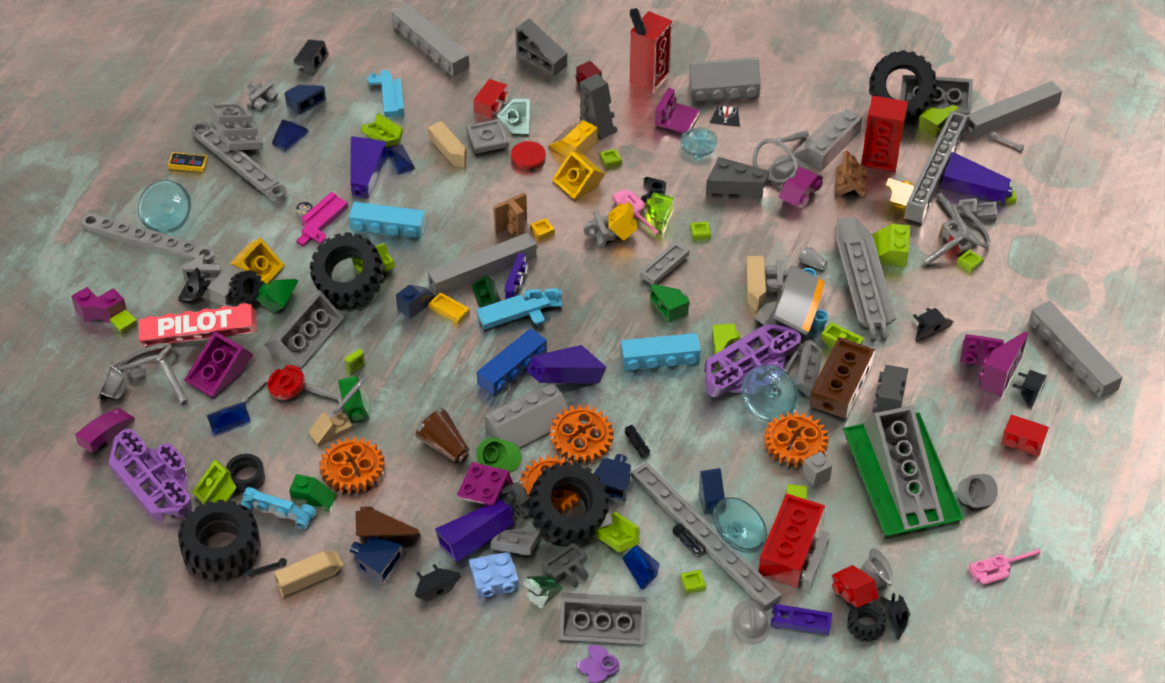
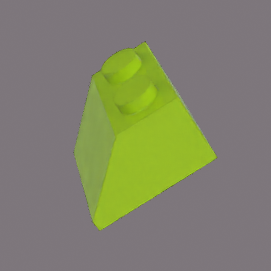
[871,224,910,267]

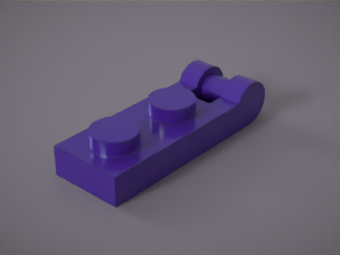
[504,253,528,300]
[770,604,832,635]

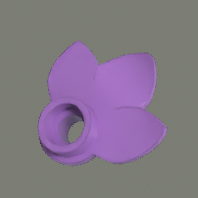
[576,645,619,683]

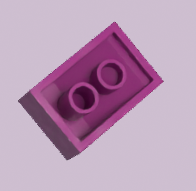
[184,331,253,398]
[979,332,1028,397]

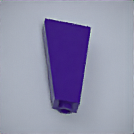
[350,136,387,198]
[941,152,1013,204]
[527,345,607,383]
[435,499,514,562]

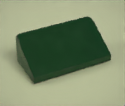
[472,275,501,308]

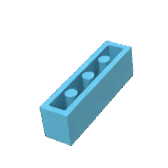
[349,202,426,239]
[621,333,701,370]

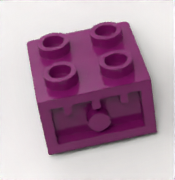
[655,88,700,134]
[960,334,1004,365]
[457,462,513,506]

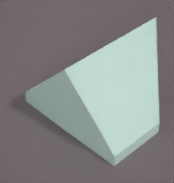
[497,98,531,134]

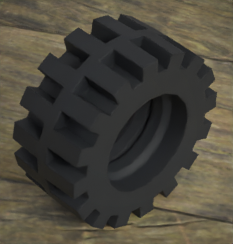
[228,270,264,305]
[847,602,887,642]

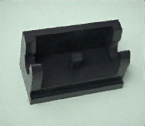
[293,39,329,75]

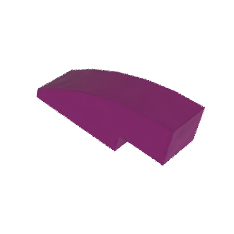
[75,408,135,453]

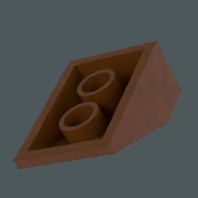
[355,506,421,537]

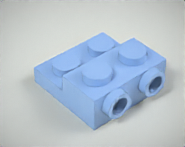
[469,552,519,598]

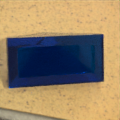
[272,119,309,152]
[386,144,415,175]
[206,402,251,434]
[622,545,660,590]

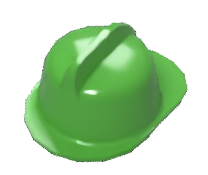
[476,438,522,472]

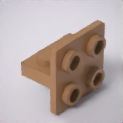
[835,150,867,197]
[493,193,527,237]

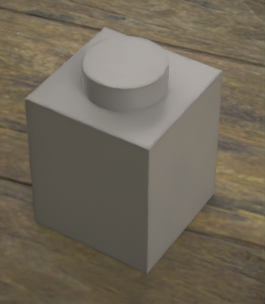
[802,452,832,488]

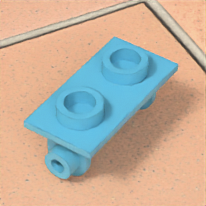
[524,288,562,307]

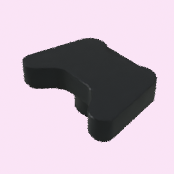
[641,177,666,205]

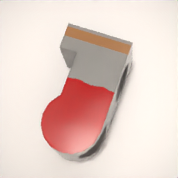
[939,218,972,254]

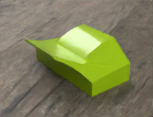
[821,322,864,349]
[192,460,237,504]

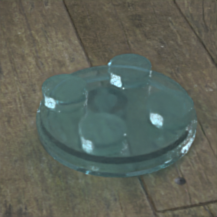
[680,127,718,159]

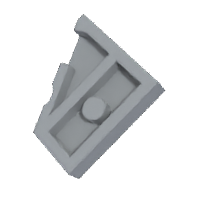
[491,527,542,555]

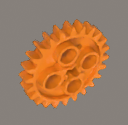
[549,404,614,465]
[763,411,829,468]
[319,436,385,494]
[519,455,582,515]

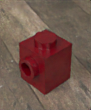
[575,61,602,84]

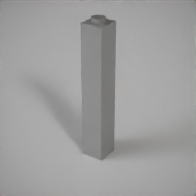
[966,81,1062,138]
[428,233,538,296]

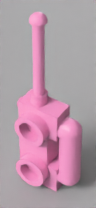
[612,189,659,235]
[969,549,1041,585]

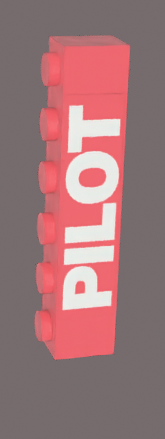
[139,303,257,348]

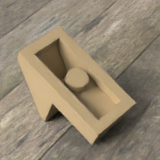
[308,411,353,447]

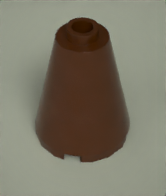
[415,408,470,463]

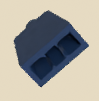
[593,454,631,502]
[350,536,403,586]

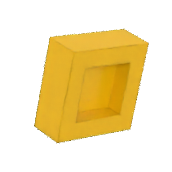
[530,218,555,240]

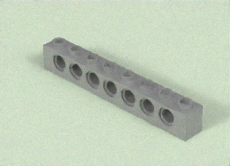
[904,111,968,223]

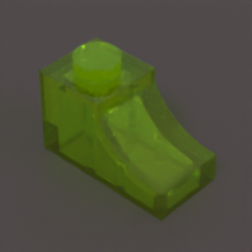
[645,192,674,235]

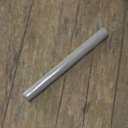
[936,193,978,246]

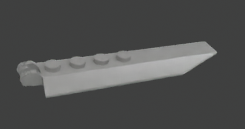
[836,217,896,340]

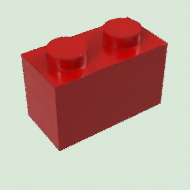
[473,79,509,119]
[1001,414,1049,456]
[832,565,879,608]

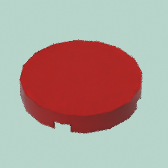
[511,141,546,170]
[267,365,306,400]

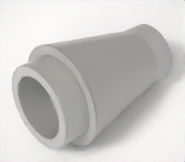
[799,246,828,271]

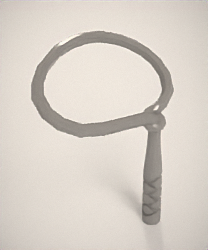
[752,131,809,184]
[923,204,991,265]
[114,343,188,404]
[302,374,368,414]

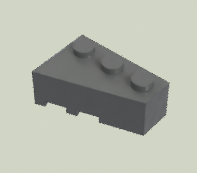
[515,18,568,76]
[579,74,618,140]
[706,157,770,198]
[872,364,908,413]

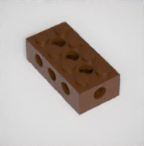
[809,337,875,419]

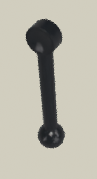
[245,558,287,577]

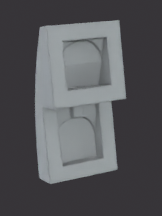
[959,198,997,220]

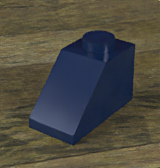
[284,85,326,116]
[396,284,436,319]
[698,468,725,515]

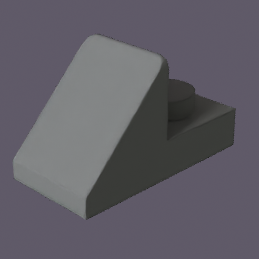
[182,254,222,282]

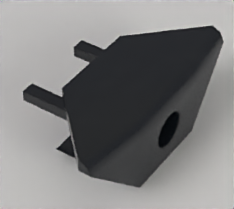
[178,267,211,301]
[913,307,954,340]
[1012,370,1048,408]
[415,564,461,601]
[879,593,910,639]

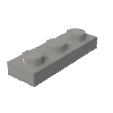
[640,241,690,284]
[795,340,822,396]
[800,531,830,593]

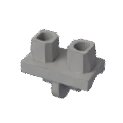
[247,80,278,111]
[583,210,616,247]
[765,260,788,297]

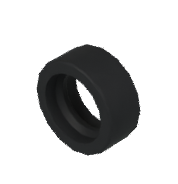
[226,453,265,493]

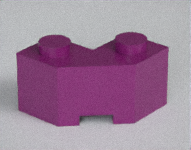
[778,167,823,208]
[71,287,127,323]

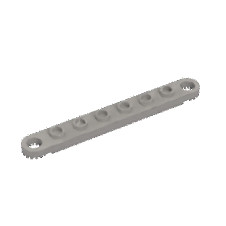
[191,121,287,202]
[82,213,215,264]

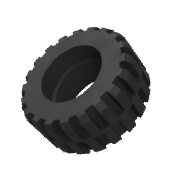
[869,50,937,119]
[310,232,385,308]
[527,462,610,545]
[178,500,261,581]

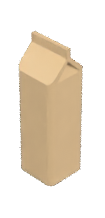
[428,121,467,169]
[746,256,767,313]
[274,550,345,597]

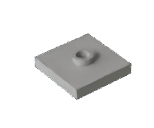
[466,119,509,154]

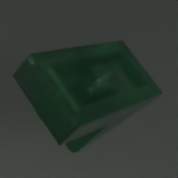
[523,576,563,608]

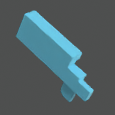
[367,70,405,117]
[476,295,550,330]

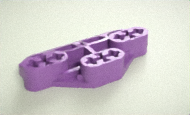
[704,324,801,397]
[109,429,193,520]

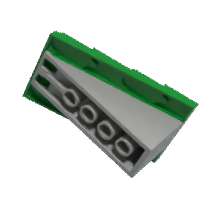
[843,405,964,537]

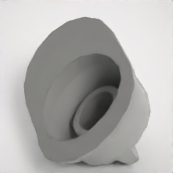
[768,155,809,180]
[97,355,126,399]
[954,474,998,508]
[861,548,892,588]
[733,600,769,644]

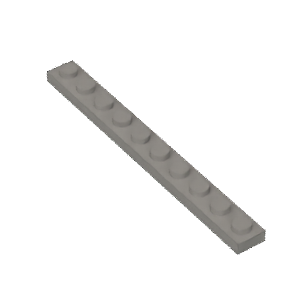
[631,462,781,610]

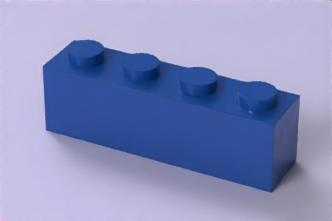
[477,328,547,396]

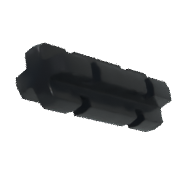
[629,8,646,36]
[624,425,650,458]
[672,524,705,557]

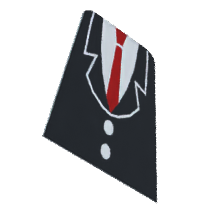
[710,106,740,126]

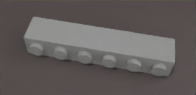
[391,3,470,76]
[1029,301,1123,398]

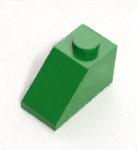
[256,279,298,313]
[650,284,690,322]
[338,376,370,422]
[289,474,337,512]

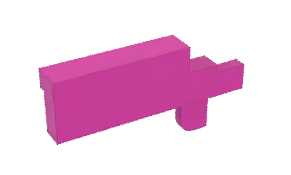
[296,192,348,247]

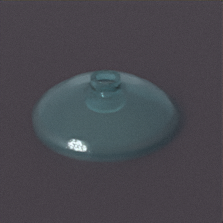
[138,180,192,234]
[742,365,798,423]
[713,497,767,553]

